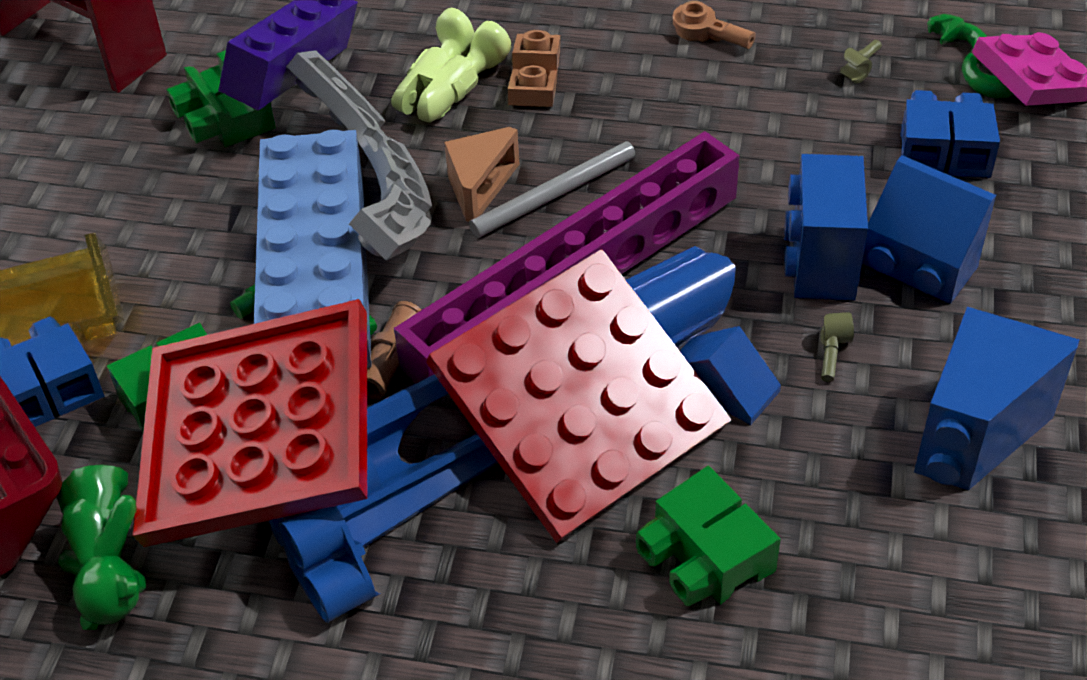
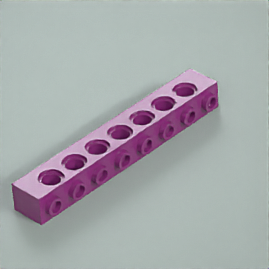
[394,131,740,384]

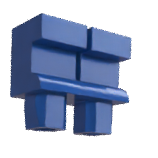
[900,90,1000,178]
[0,316,105,427]

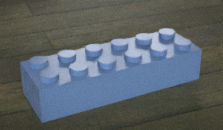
[254,130,372,368]

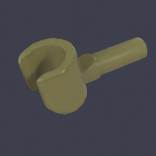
[840,40,882,83]
[820,312,854,382]

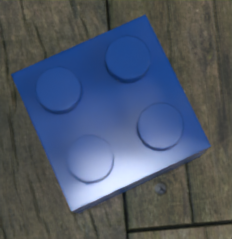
[784,154,868,300]

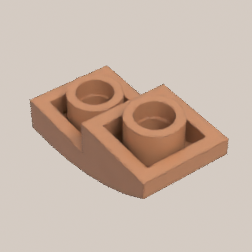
[508,30,561,107]

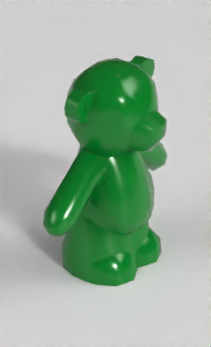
[56,465,146,630]

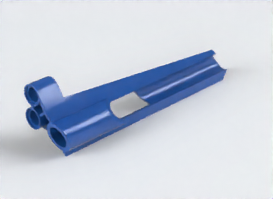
[269,246,736,623]

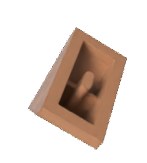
[444,127,520,222]

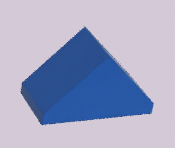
[680,326,781,425]

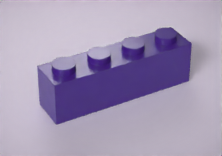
[218,0,358,111]

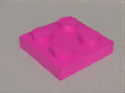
[971,32,1087,106]

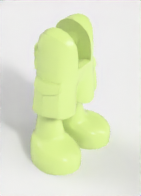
[391,8,511,122]

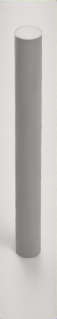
[469,141,635,238]

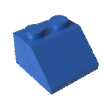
[862,155,996,304]

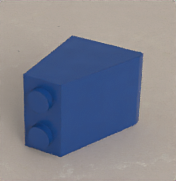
[914,307,1080,490]

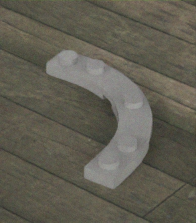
[286,50,432,260]

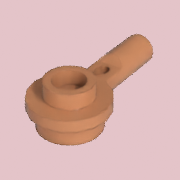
[672,1,756,49]

